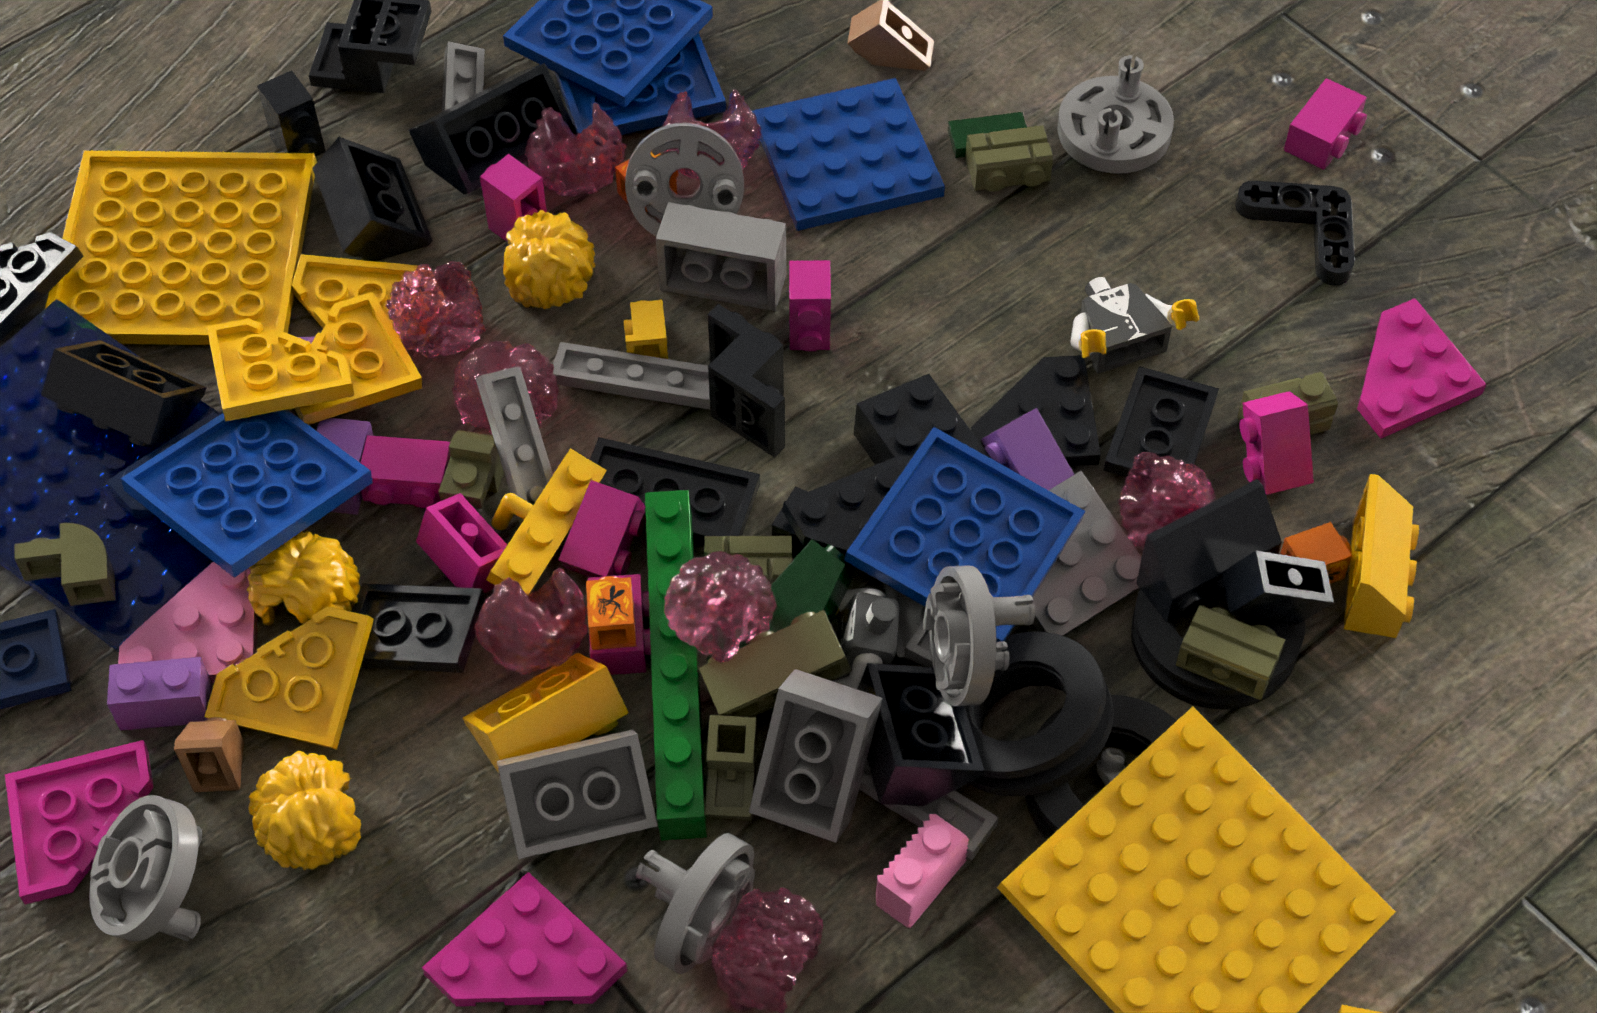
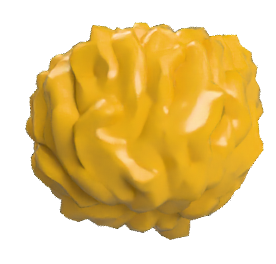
[503,210,596,309]
[247,531,361,626]
[248,751,361,870]

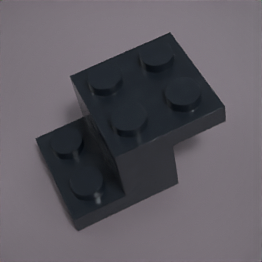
[308,0,432,94]
[708,304,785,458]

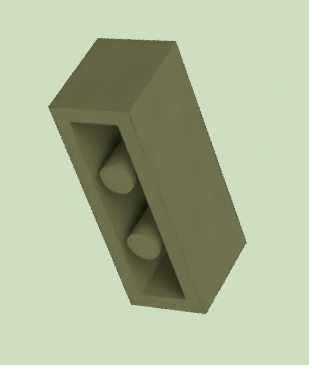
[699,610,852,717]

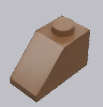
[847,0,934,71]
[174,717,244,792]

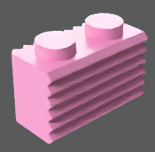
[876,814,969,928]

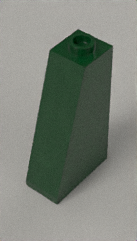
[706,539,852,718]

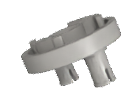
[1057,55,1174,173]
[625,123,744,236]
[923,566,1035,706]
[89,795,202,941]
[636,833,755,974]

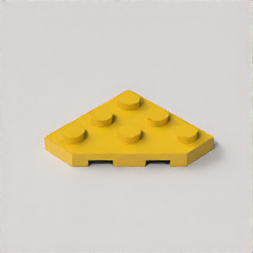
[292,254,420,342]
[294,292,422,425]
[207,318,354,422]
[204,607,374,750]

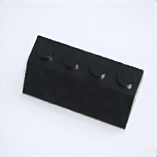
[408,63,576,195]

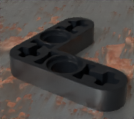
[1235,181,1355,286]

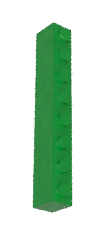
[645,490,707,841]

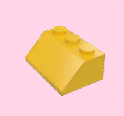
[1344,474,1419,638]
[463,653,629,773]

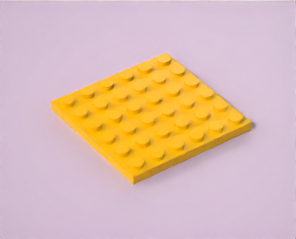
[39,150,317,345]
[997,706,1396,1013]

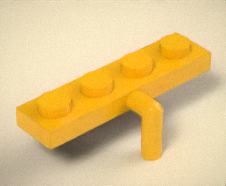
[486,448,607,602]

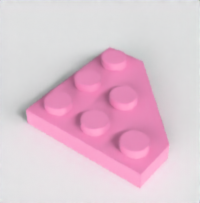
[118,562,258,684]

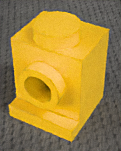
[623,300,668,359]

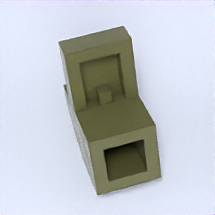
[438,430,504,508]
[14,523,116,606]
[705,715,757,821]

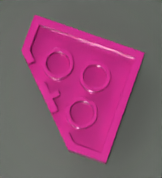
[1357,298,1487,439]
[5,740,154,905]
[422,872,628,1006]

